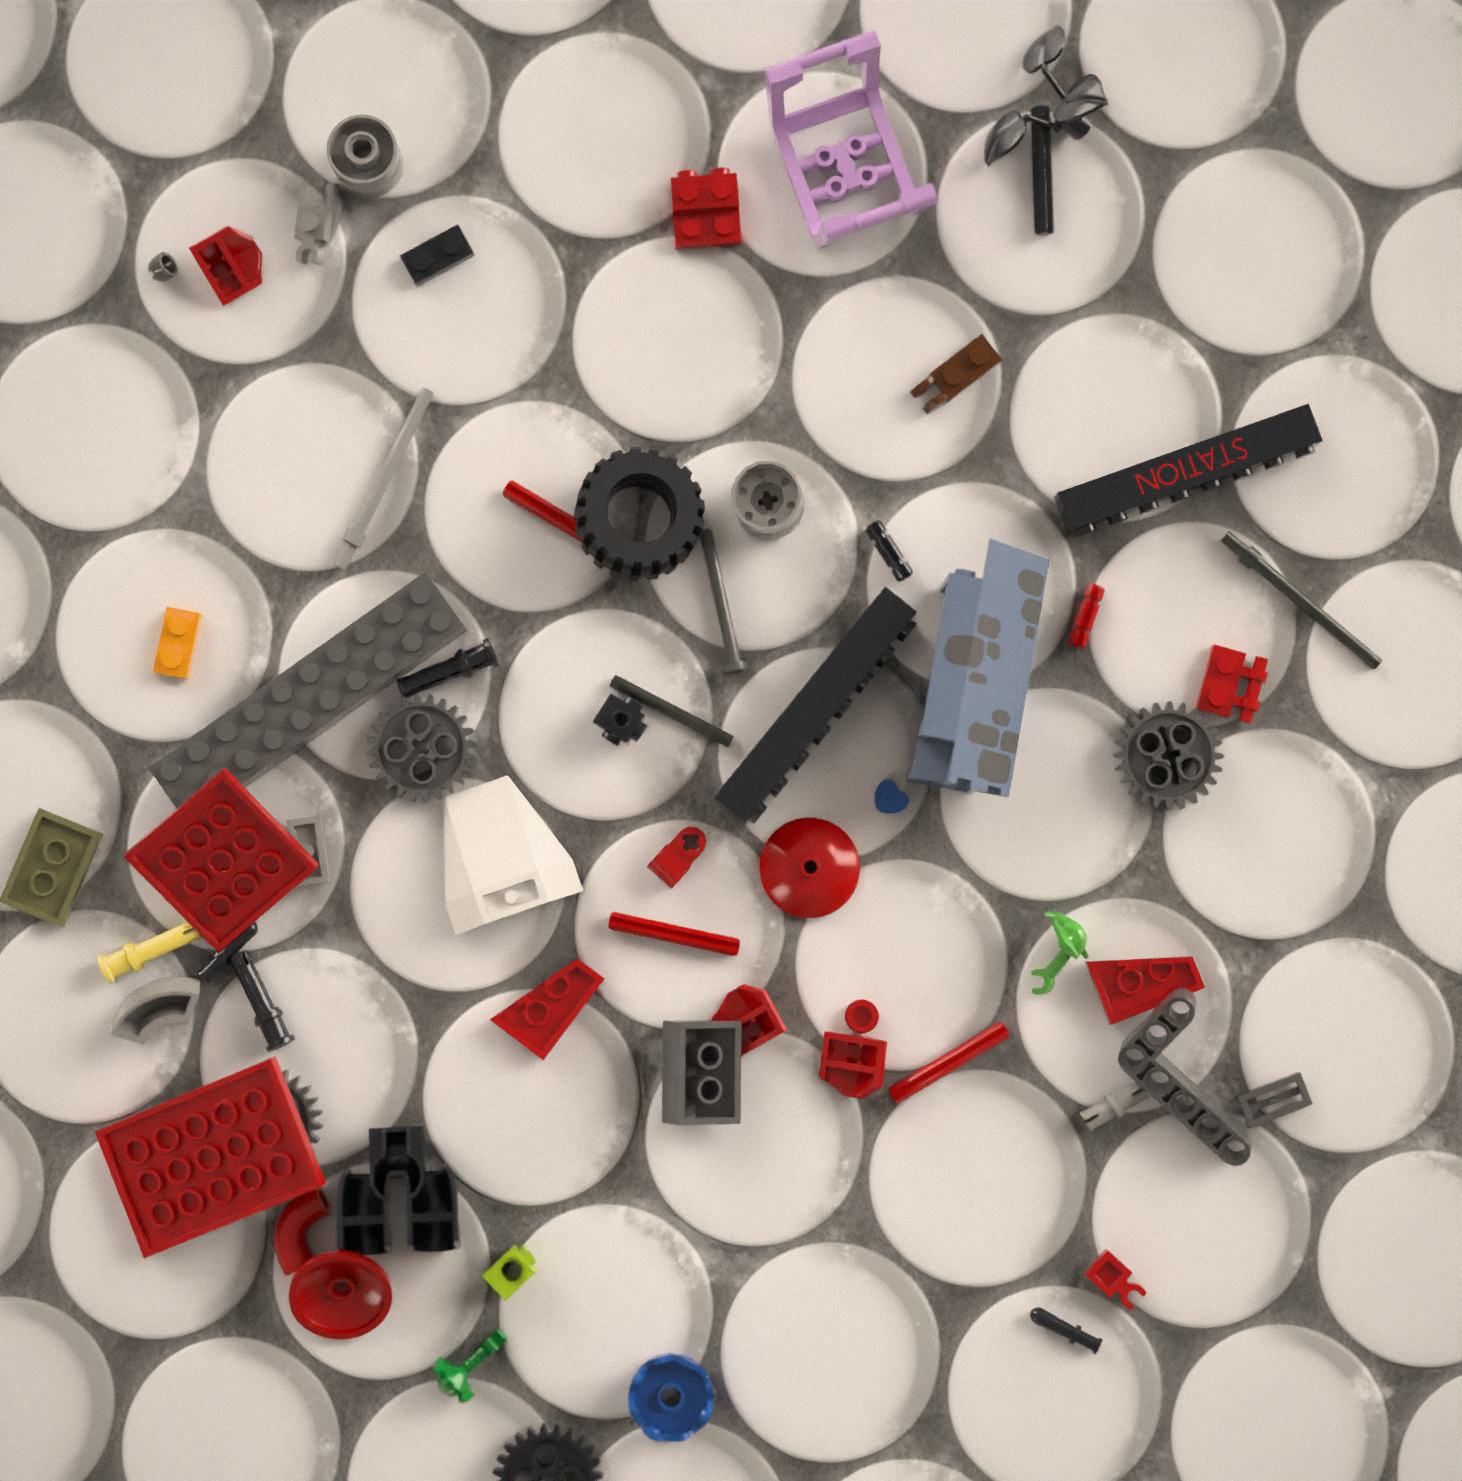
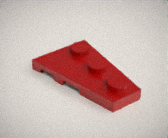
[1085,956,1205,1025]
[489,958,605,1060]

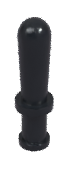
[197,922,258,983]
[1030,1307,1102,1354]

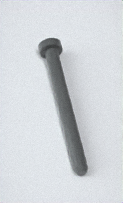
[700,528,748,674]

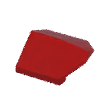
[188,225,262,306]
[711,984,787,1056]
[819,1031,888,1099]

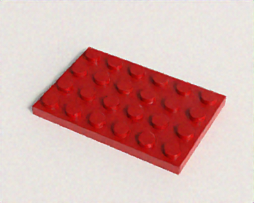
[95,1056,326,1258]

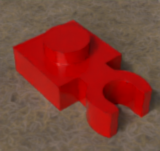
[1083,1249,1146,1310]

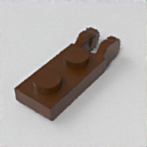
[910,334,1002,414]

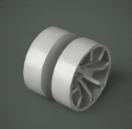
[327,114,403,199]

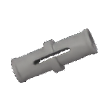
[1079,1081,1149,1132]

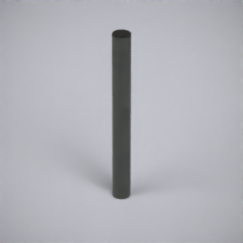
[610,675,734,748]

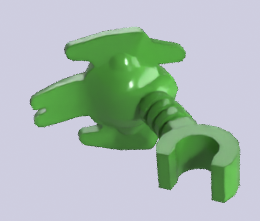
[1031,911,1089,994]

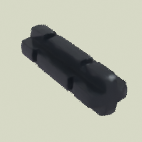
[866,520,913,582]

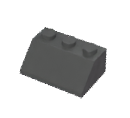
[662,1020,741,1125]

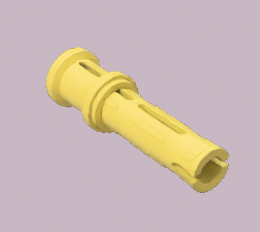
[97,922,202,984]

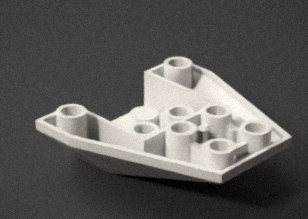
[444,775,583,936]

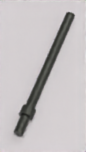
[1220,531,1382,670]

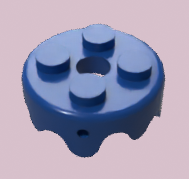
[628,1353,714,1442]

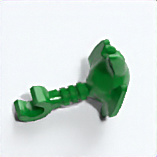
[433,1329,508,1403]

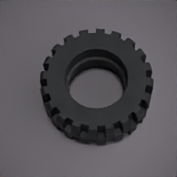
[574,447,705,582]

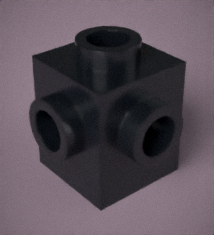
[592,693,647,746]

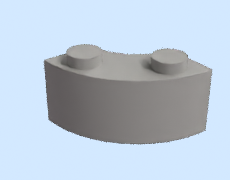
[111,977,200,1045]

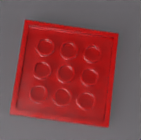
[124,767,319,953]

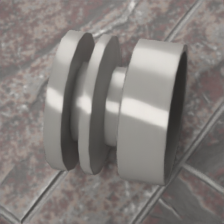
[731,461,804,540]

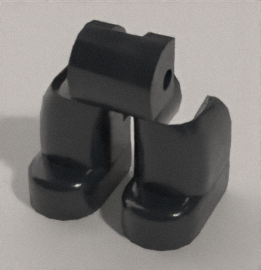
[336,1126,461,1256]

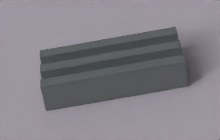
[1235,1072,1313,1128]

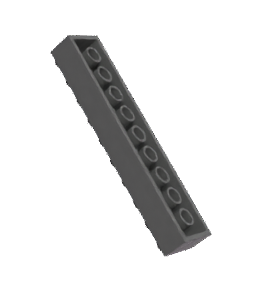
[148,572,467,809]

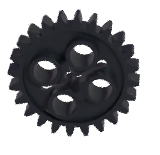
[492,1423,603,1481]

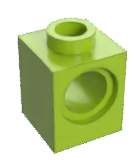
[482,1244,537,1301]

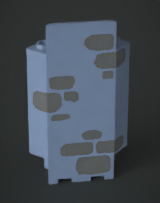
[907,538,1050,798]

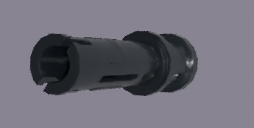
[396,638,499,699]
[229,950,296,1053]

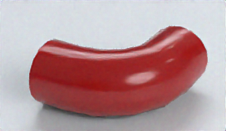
[273,1187,332,1276]

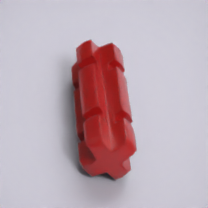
[1068,583,1105,648]

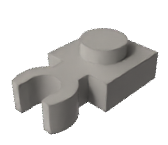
[294,205,333,265]

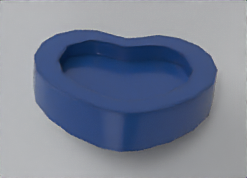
[875,779,909,814]

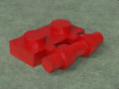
[1195,644,1268,724]

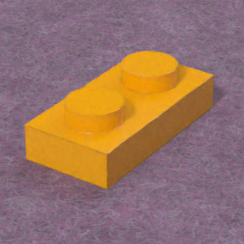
[153,607,202,680]

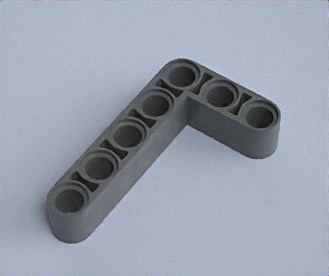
[1118,988,1252,1166]

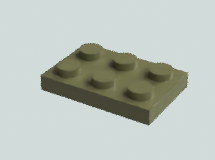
[0,808,103,927]

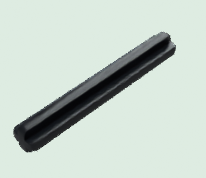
[1030,105,1054,236]

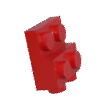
[671,168,742,249]

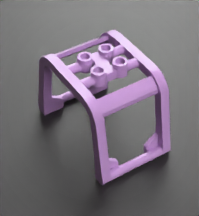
[764,30,938,249]

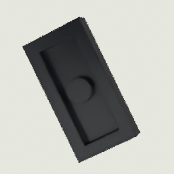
[400,224,475,287]

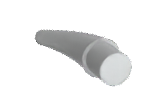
[326,183,343,243]

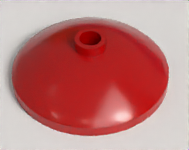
[759,817,860,918]
[289,1251,392,1339]

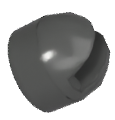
[148,252,178,282]

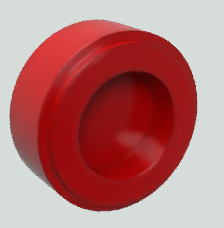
[845,999,879,1033]

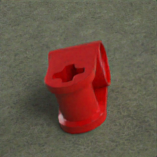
[646,826,707,889]

